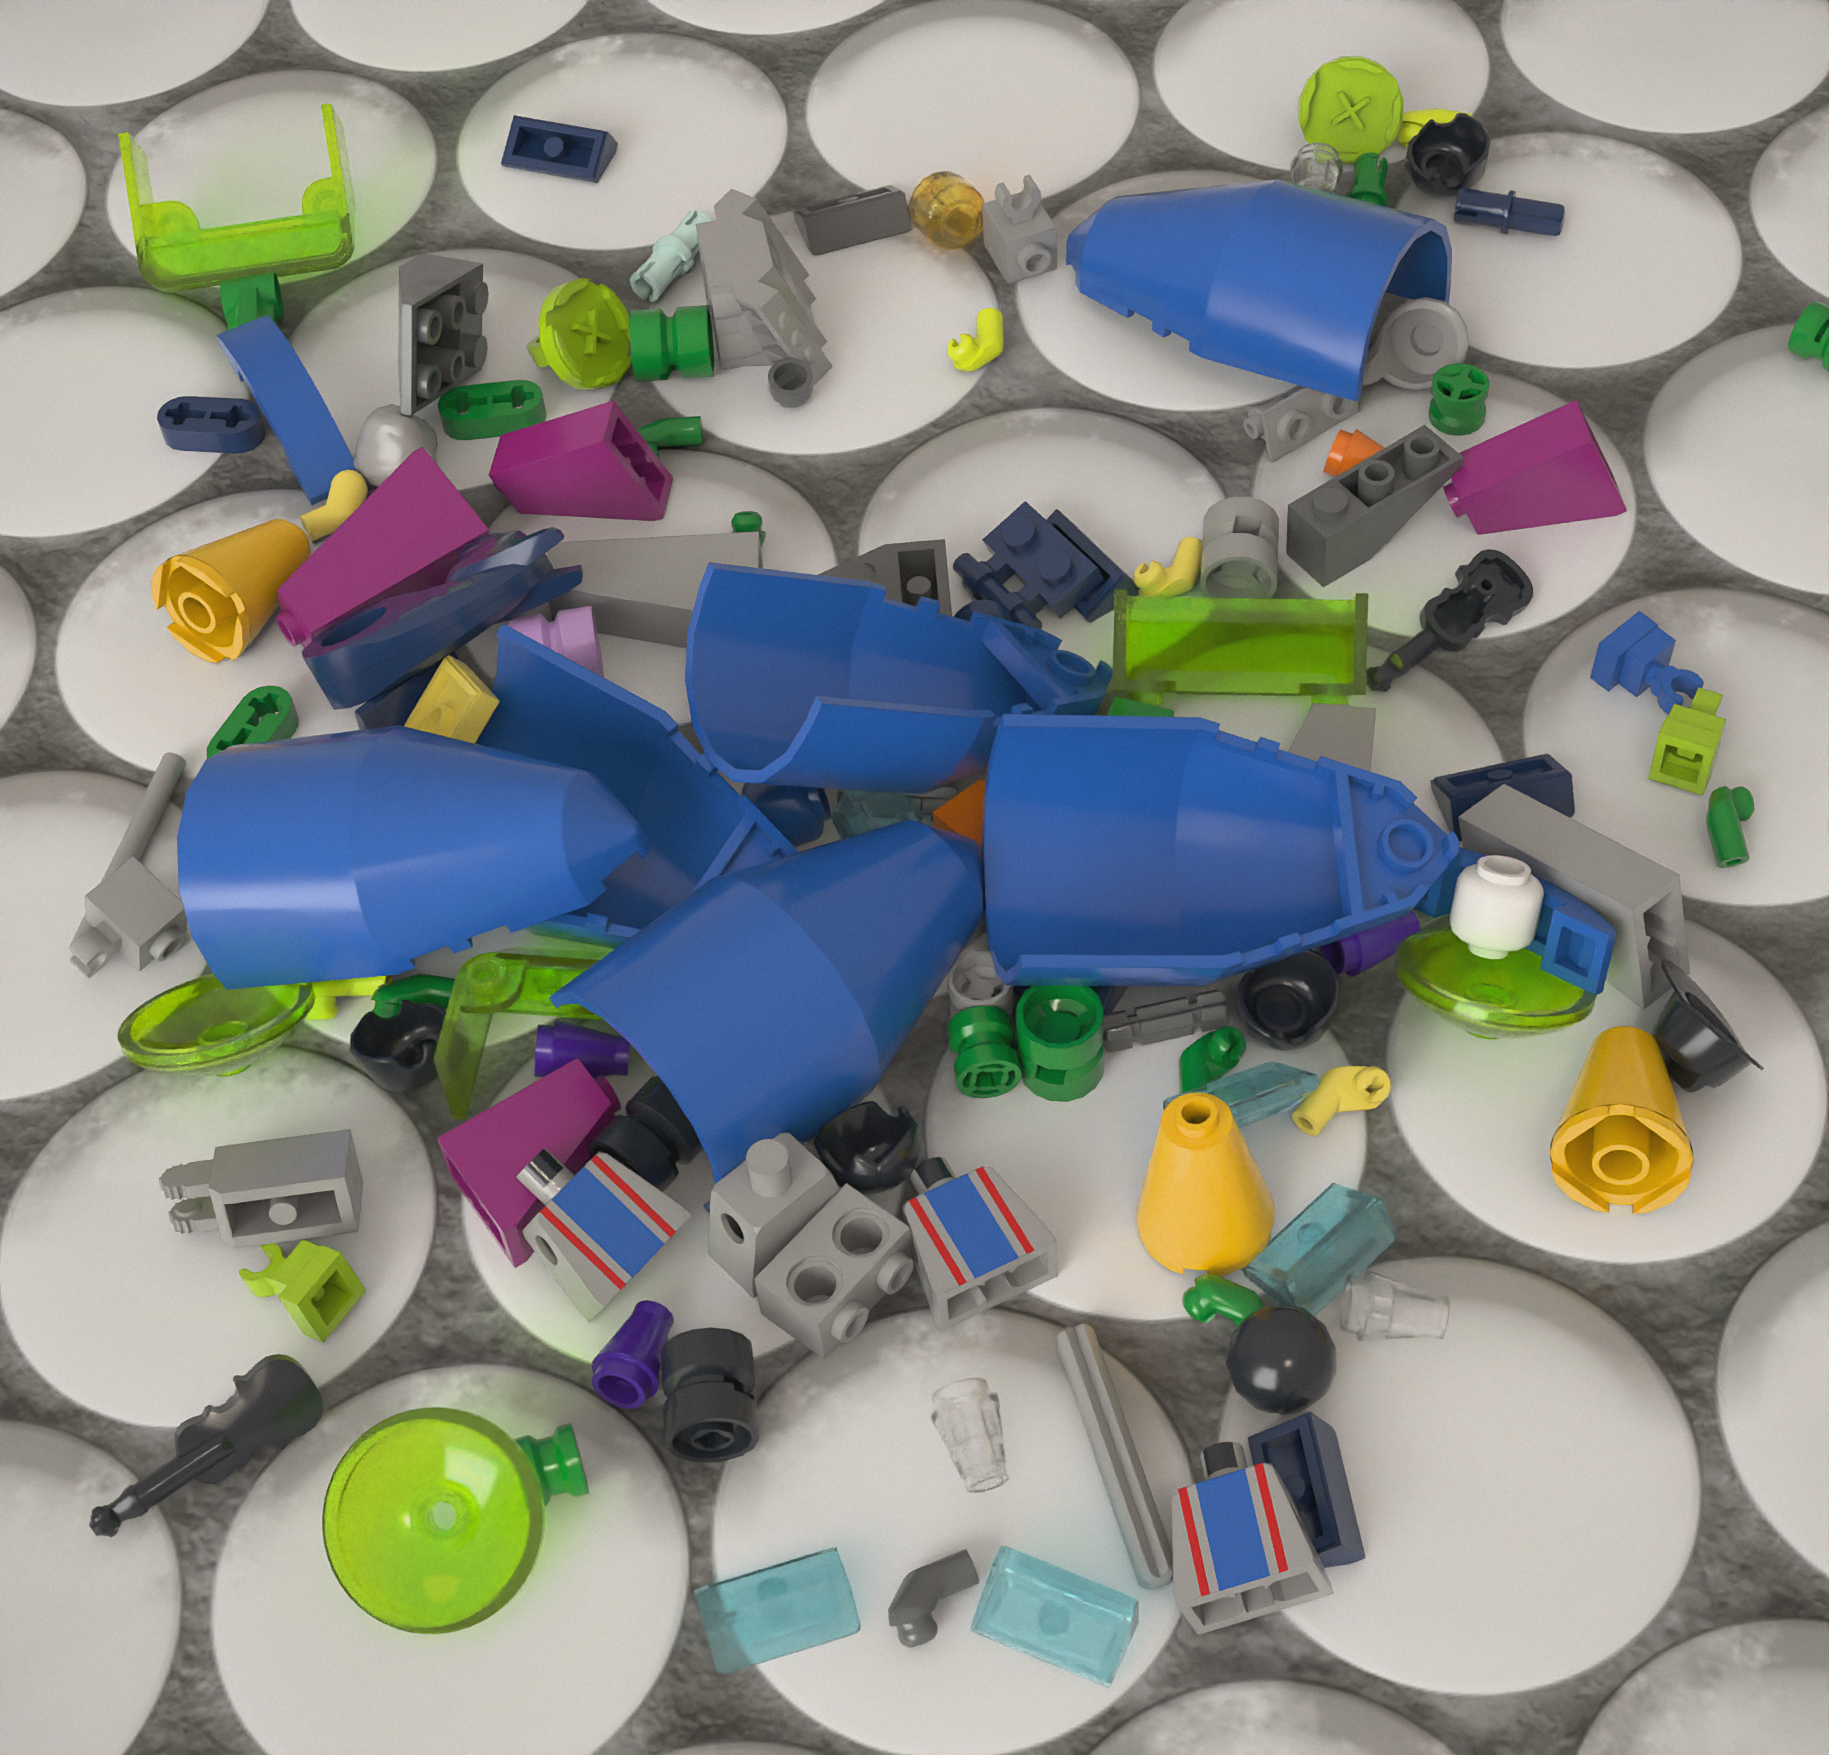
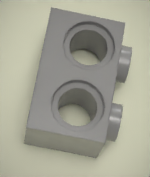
[754,1183,914,1359]

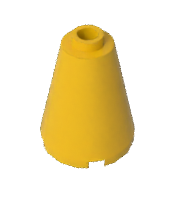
[151,519,311,663]
[1550,1026,1694,1214]
[1136,1092,1275,1276]

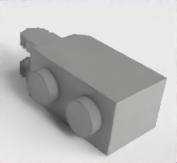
[158,1129,363,1248]

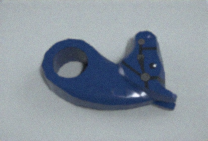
[302,527,583,710]

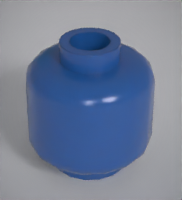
[741,783,831,848]

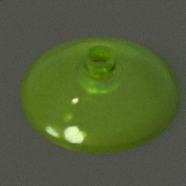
[1395,927,1597,1039]
[117,973,315,1077]
[322,1407,545,1634]

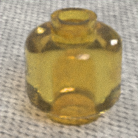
[909,171,985,250]

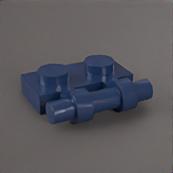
[953,501,1104,629]

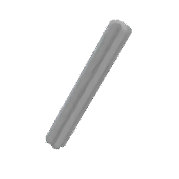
[1057,1323,1173,1589]

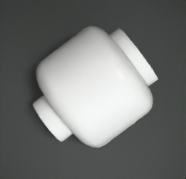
[1450,855,1544,959]

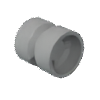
[1200,496,1279,610]

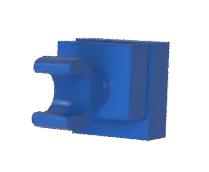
[1590,611,1704,715]

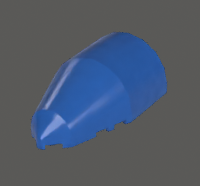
[1066,179,1452,402]
[685,562,1114,794]
[475,624,798,949]
[981,714,1460,986]
[177,725,651,990]
[549,820,984,1214]

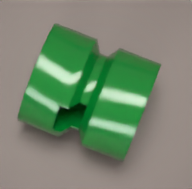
[629,305,715,382]
[1016,986,1104,1102]

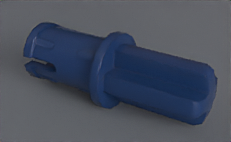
[1454,186,1566,236]

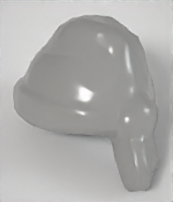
[1362,297,1469,390]
[353,404,438,486]

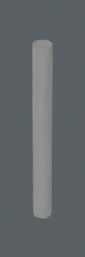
[70,752,186,954]

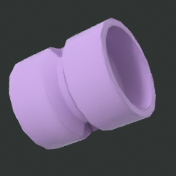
[508,606,604,678]

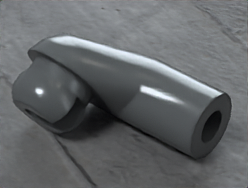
[888,1549,979,1648]

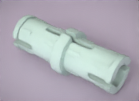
[630,210,712,302]

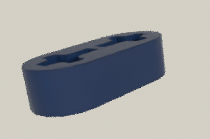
[157,396,266,454]

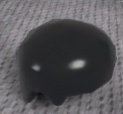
[1405,113,1491,196]
[1236,950,1341,1051]
[350,999,459,1093]
[813,1101,926,1195]
[1226,1304,1337,1415]

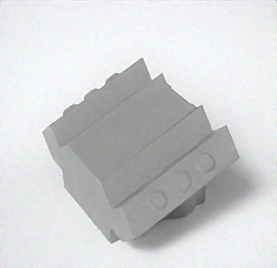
[695,189,833,385]

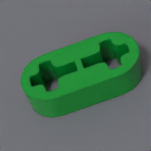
[437,380,547,440]
[206,685,298,759]

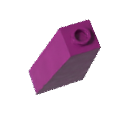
[276,446,489,649]

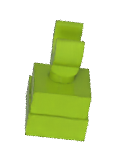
[1648,687,1726,795]
[239,1239,366,1343]

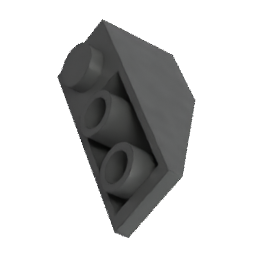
[1286,425,1464,587]

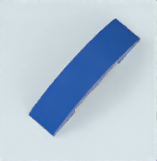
[216,315,356,505]
[1414,847,1617,995]

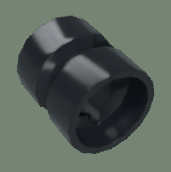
[587,1076,704,1192]
[661,1327,759,1463]

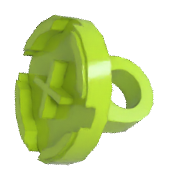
[1298,56,1404,164]
[526,278,632,391]

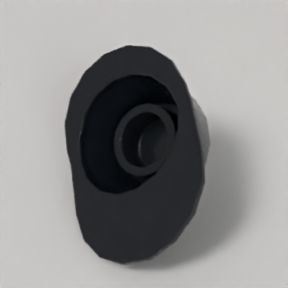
[1651,959,1764,1093]

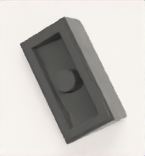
[793,185,912,255]

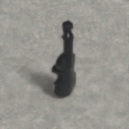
[1366,549,1533,692]
[89,1354,323,1537]

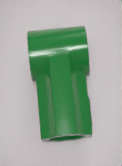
[220,272,284,330]

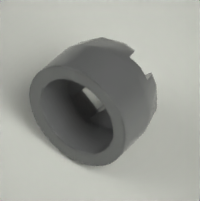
[768,358,813,408]

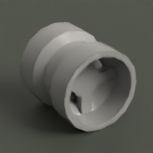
[947,951,1015,1025]

